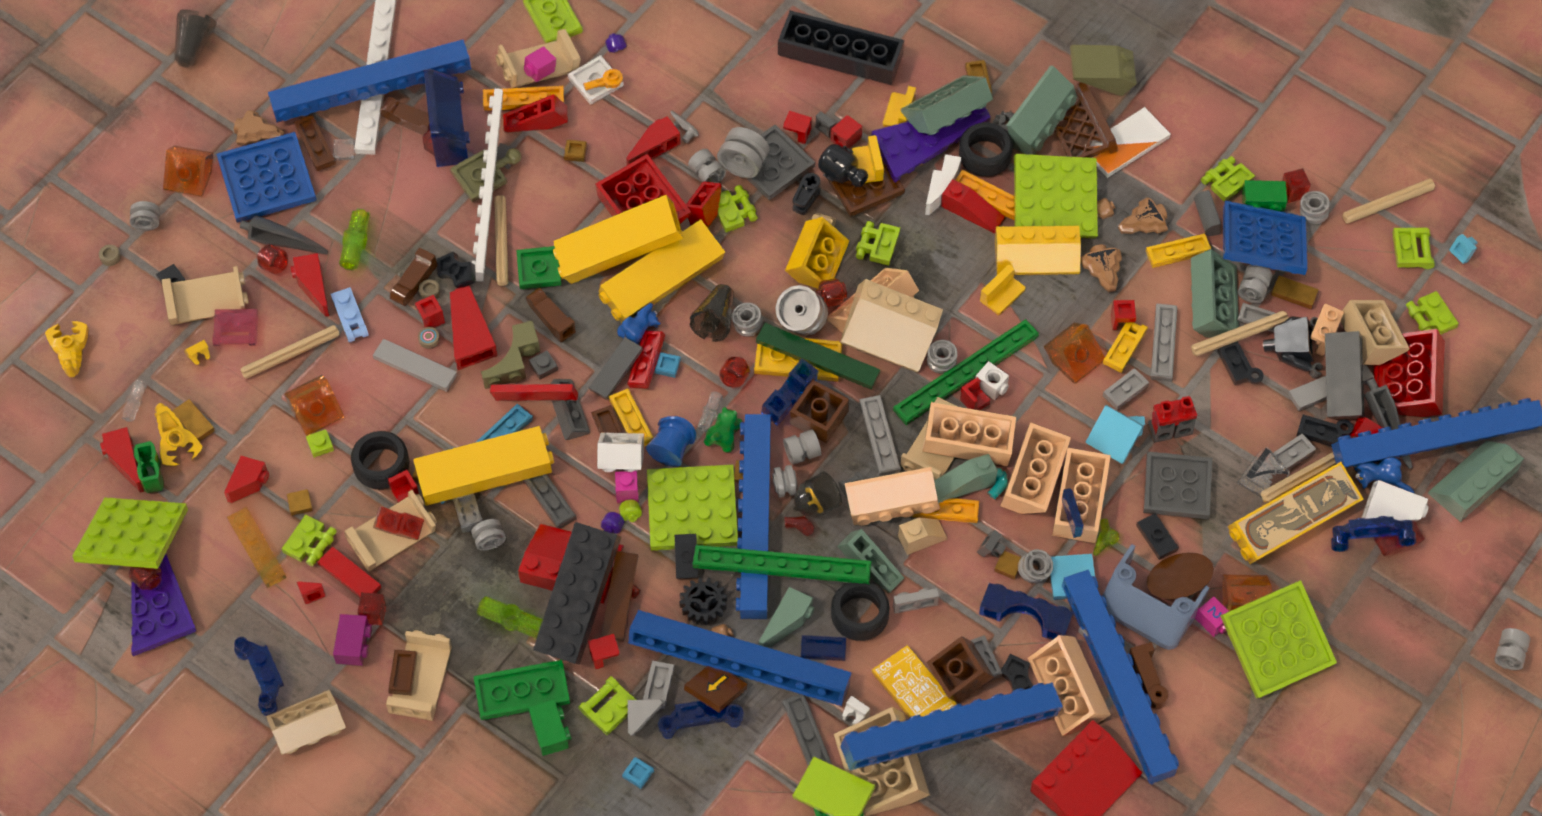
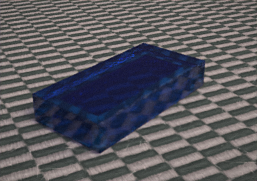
[1061,488,1084,538]
[801,635,846,661]

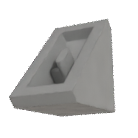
[628,699,665,736]

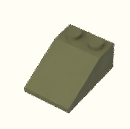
[1070,45,1136,96]

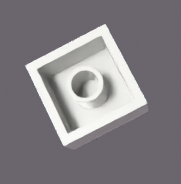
[597,433,644,472]

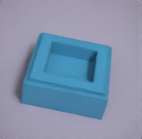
[655,352,681,378]
[622,757,654,789]

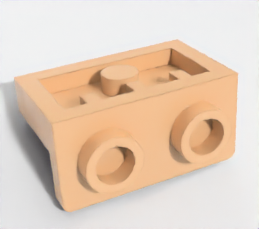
[1310,304,1344,356]

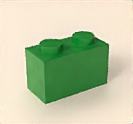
[1242,180,1287,212]
[528,700,571,756]

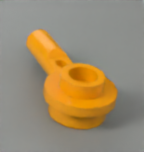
[583,69,623,91]

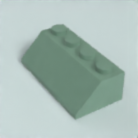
[1007,65,1077,155]
[900,75,993,135]
[1190,249,1239,338]
[1428,441,1524,522]

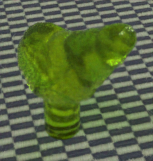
[1093,518,1119,556]

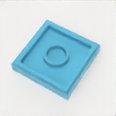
[1085,405,1144,464]
[1050,554,1095,600]

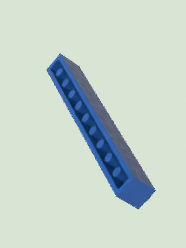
[268,39,472,122]
[1331,398,1542,468]
[736,414,771,619]
[1062,569,1179,784]
[628,610,852,706]
[840,683,1063,771]

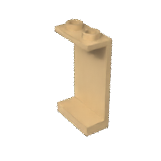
[496,29,581,88]
[162,266,249,325]
[900,397,958,480]
[345,490,437,572]
[386,630,452,721]

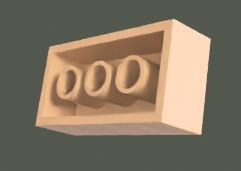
[1052,448,1111,543]

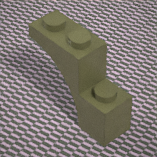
[481,321,540,389]

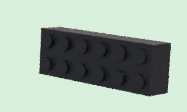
[778,10,904,85]
[533,522,621,665]

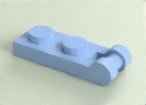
[331,287,369,342]

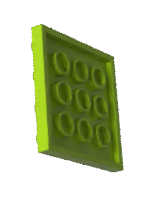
[1014,154,1098,239]
[647,465,738,551]
[72,497,188,569]
[1220,580,1337,698]

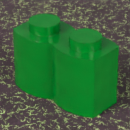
[134,441,164,494]

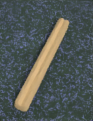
[1342,179,1435,223]
[494,195,508,286]
[1191,311,1288,356]
[241,325,340,379]
[1261,452,1336,502]

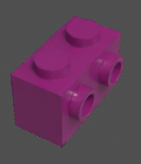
[333,614,372,666]

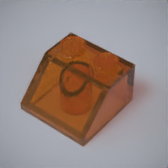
[163,146,214,197]
[1043,322,1105,384]
[284,375,345,436]
[1222,574,1272,611]

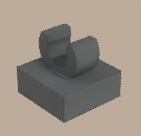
[977,530,1006,557]

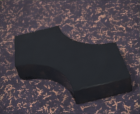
[437,252,476,288]
[1001,654,1034,692]

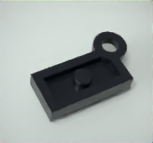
[1217,341,1264,385]
[1296,414,1353,447]

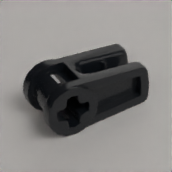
[792,173,820,215]

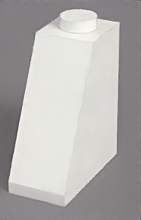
[1359,480,1429,525]

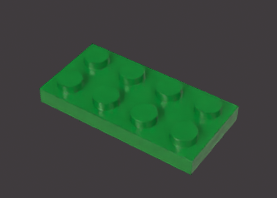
[473,660,570,720]

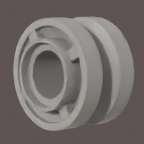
[1300,191,1330,224]
[130,201,160,231]
[732,303,763,337]
[927,340,957,374]
[772,465,797,498]
[471,519,506,551]
[1018,549,1053,583]

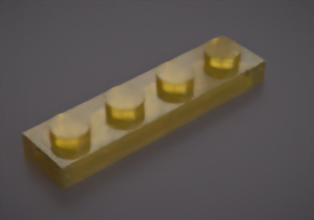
[227,507,286,588]

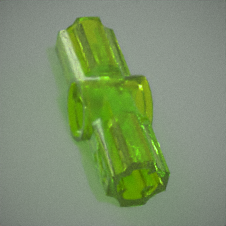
[339,209,370,271]
[477,596,543,639]

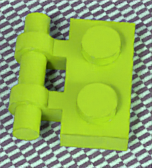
[1201,156,1255,202]
[717,185,758,233]
[856,221,900,266]
[1406,291,1459,334]
[282,514,337,567]

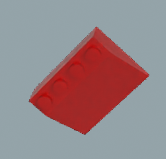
[595,154,691,224]
[1373,329,1445,417]
[518,524,624,604]
[1030,720,1142,816]

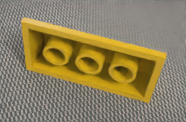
[995,226,1081,275]

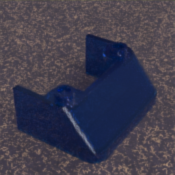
[424,69,470,167]

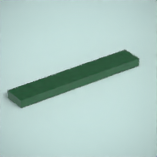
[756,323,881,390]

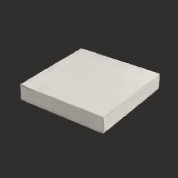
[568,55,624,105]

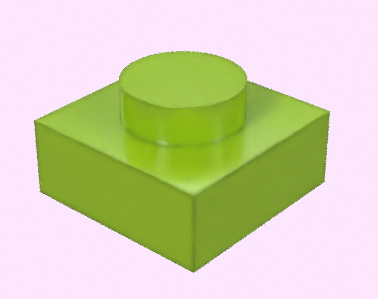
[306,429,334,458]

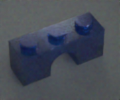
[761,358,819,426]

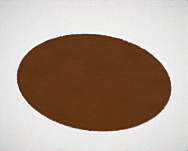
[1147,553,1214,599]

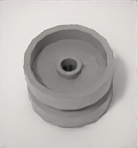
[717,127,769,178]
[775,285,828,336]

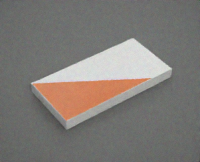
[1082,107,1171,178]

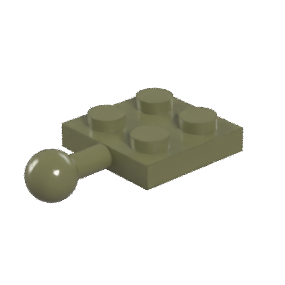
[450,148,521,203]

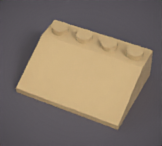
[840,279,943,373]
[834,707,930,816]

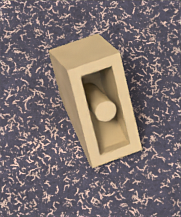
[898,518,947,555]

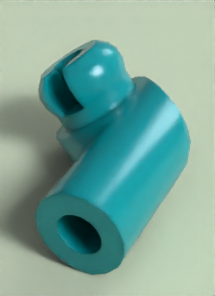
[987,468,1008,500]

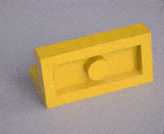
[883,86,916,127]
[852,135,884,183]
[980,264,1026,315]

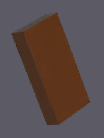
[591,405,623,434]
[388,650,418,695]

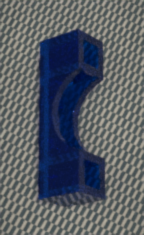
[979,583,1073,640]

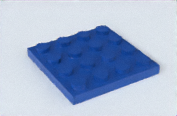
[216,132,317,223]
[1223,200,1308,275]

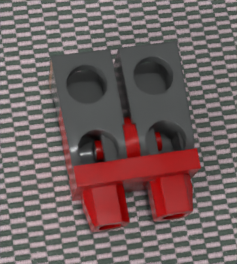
[1147,396,1197,443]

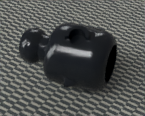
[818,144,868,187]

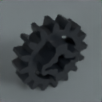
[679,577,727,625]

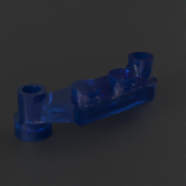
[1331,516,1416,552]
[234,637,284,716]
[658,701,744,739]

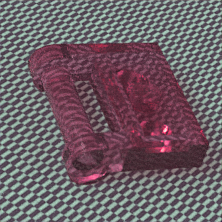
[212,309,258,346]

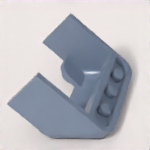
[1103,544,1210,650]

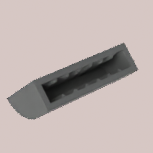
[1325,331,1365,420]

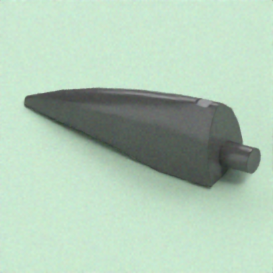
[240,216,328,254]
[1364,378,1413,469]

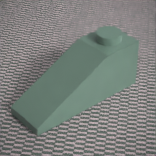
[934,454,998,503]
[837,529,904,593]
[759,587,815,648]

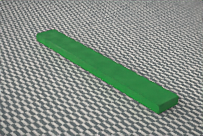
[893,319,1039,425]
[693,545,872,584]

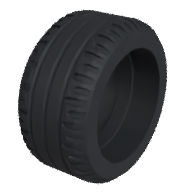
[959,122,1013,177]
[351,431,410,490]
[831,582,890,641]

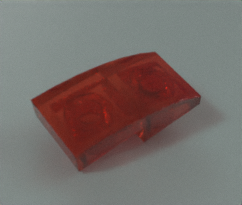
[373,506,424,540]
[1374,521,1425,557]

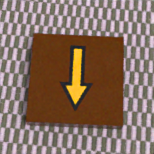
[684,666,748,712]

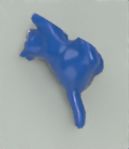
[617,303,661,344]
[1354,457,1415,494]

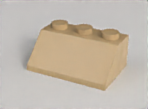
[1341,300,1410,365]
[266,690,346,754]

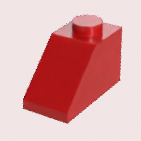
[686,181,722,228]
[224,455,269,503]

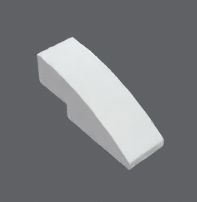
[925,154,961,215]

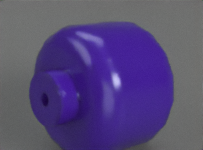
[605,33,627,53]
[601,512,625,534]

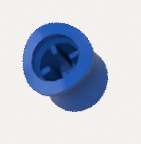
[646,416,696,467]

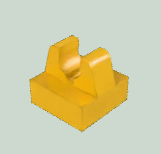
[184,340,210,365]

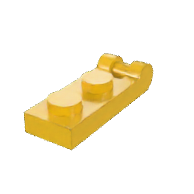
[1103,322,1148,373]

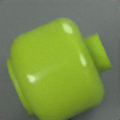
[619,499,642,522]

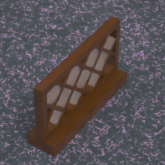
[1054,82,1118,158]

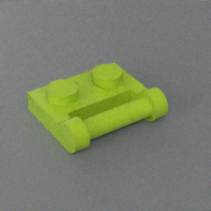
[1392,228,1435,269]
[578,676,636,735]

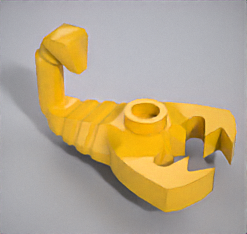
[45,321,89,378]
[154,403,203,466]

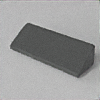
[550,379,590,440]

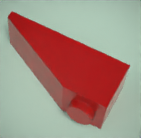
[503,94,568,133]
[626,116,681,165]
[941,179,1005,234]
[290,253,329,317]
[100,427,144,493]

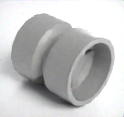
[688,149,726,183]
[1237,265,1273,304]
[783,429,821,465]
[1494,628,1531,670]

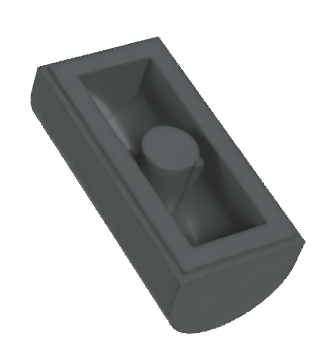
[1194,190,1221,236]

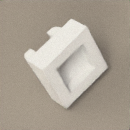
[843,696,870,725]

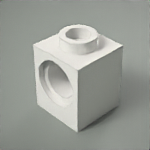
[976,362,1009,400]

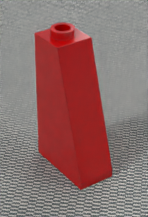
[450,286,497,370]

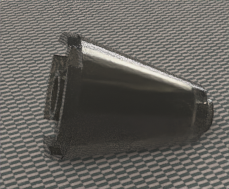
[175,9,216,68]
[690,284,734,342]

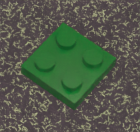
[516,246,561,289]

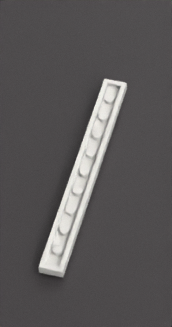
[354,0,397,155]
[472,89,503,282]

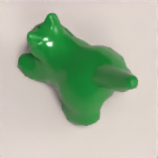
[703,407,743,453]

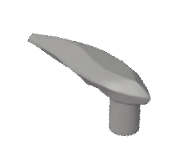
[670,110,698,143]

